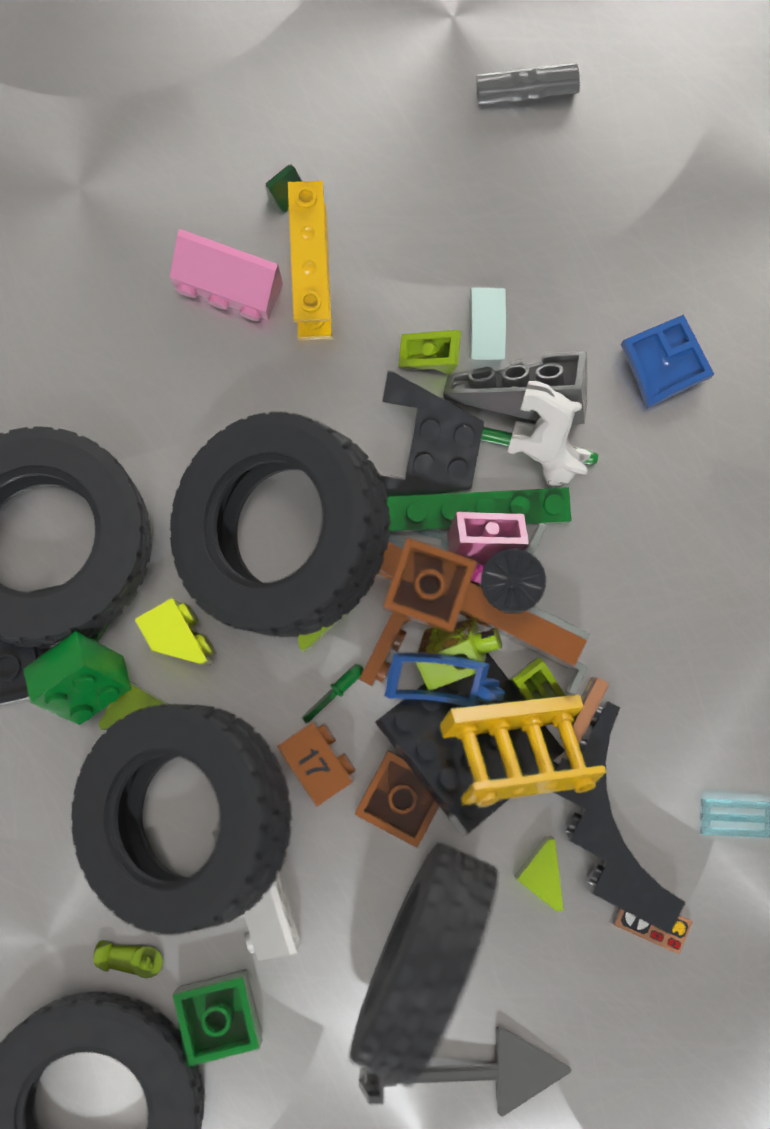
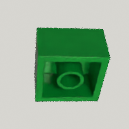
[23,631,132,725]
[172,970,263,1067]

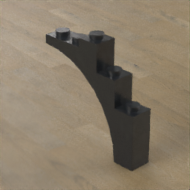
[552,701,686,935]

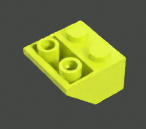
[135,598,216,666]

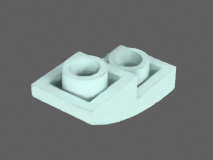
[469,287,506,360]

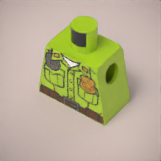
[416,619,502,691]

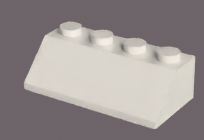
[213,821,301,961]

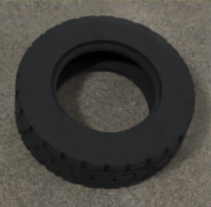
[169,412,390,637]
[0,426,152,649]
[71,704,292,935]
[349,843,498,1087]
[0,992,205,1129]

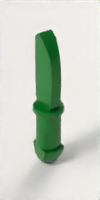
[302,664,364,724]

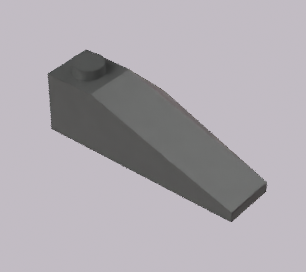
[443,351,587,426]

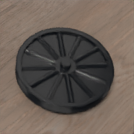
[481,549,546,614]

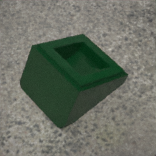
[265,164,302,213]

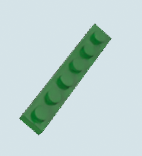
[386,487,572,533]

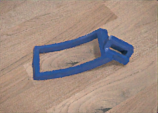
[384,652,505,707]

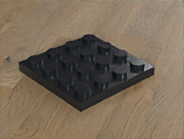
[375,653,565,837]

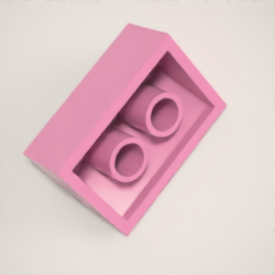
[170,229,283,321]

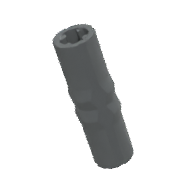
[476,63,580,105]

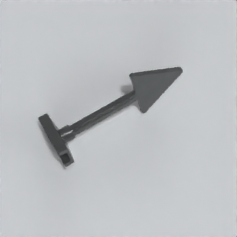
[359,1027,571,1117]

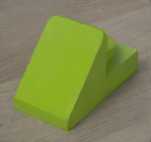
[398,330,461,374]

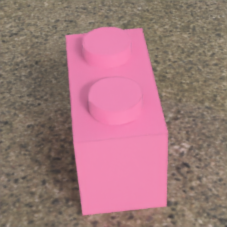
[447,512,529,565]

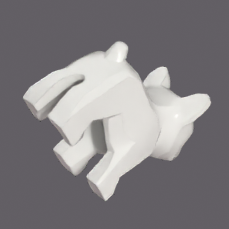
[507,381,591,486]

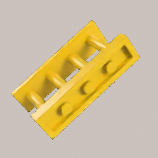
[288,181,332,341]
[440,694,606,807]

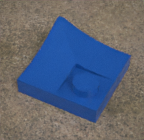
[621,314,714,409]

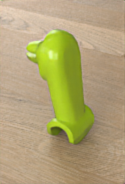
[93,940,163,978]

